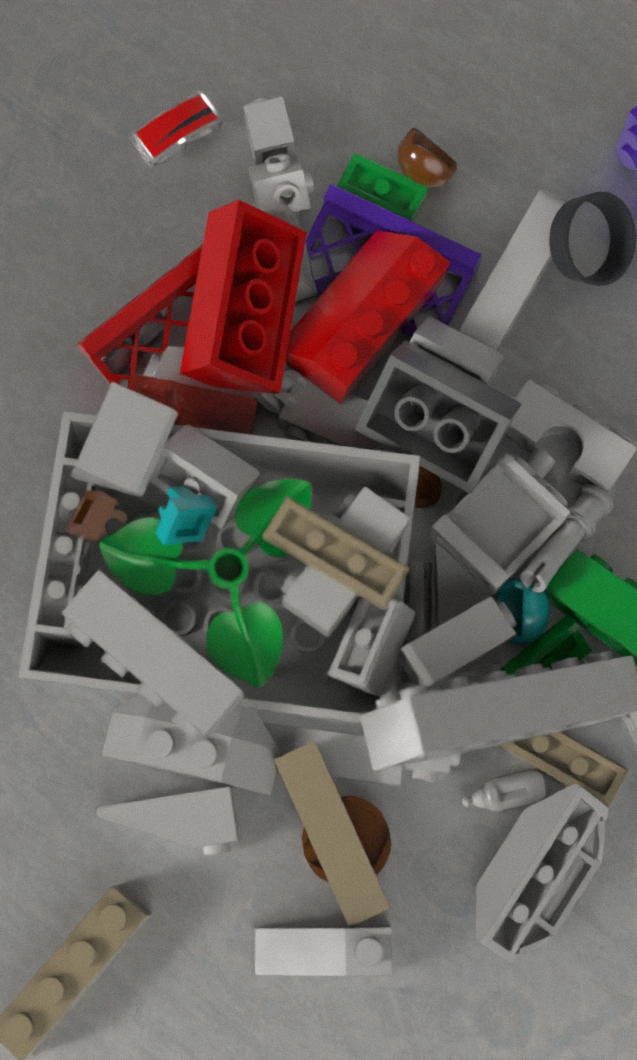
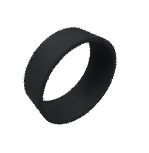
[549,192,636,286]

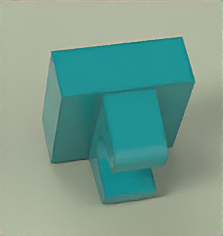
[155,486,217,545]

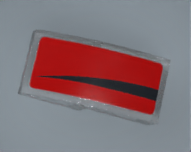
[129,90,224,169]

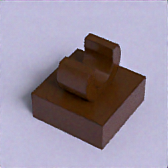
[66,490,128,542]

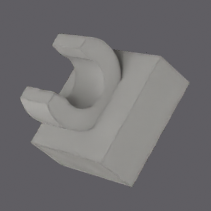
[249,363,307,413]

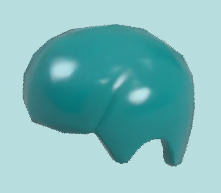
[496,578,550,645]

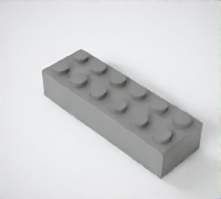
[360,651,637,771]

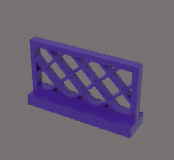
[305,184,482,337]

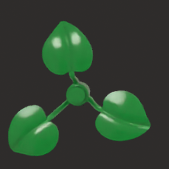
[100,479,312,688]

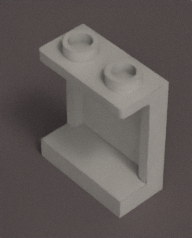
[429,453,571,595]

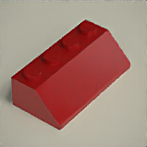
[179,200,307,394]
[285,230,451,405]

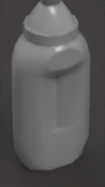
[462,770,547,812]

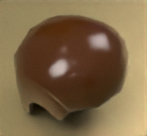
[397,127,457,188]

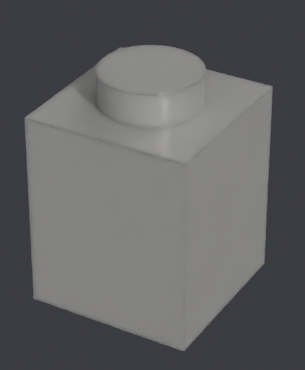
[243,96,295,165]

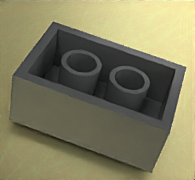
[355,340,522,494]

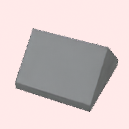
[71,382,178,497]

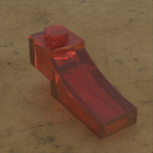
[127,374,258,435]

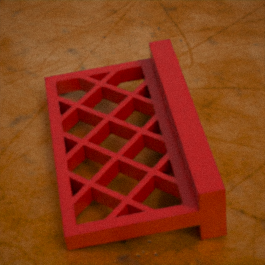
[76,244,203,406]

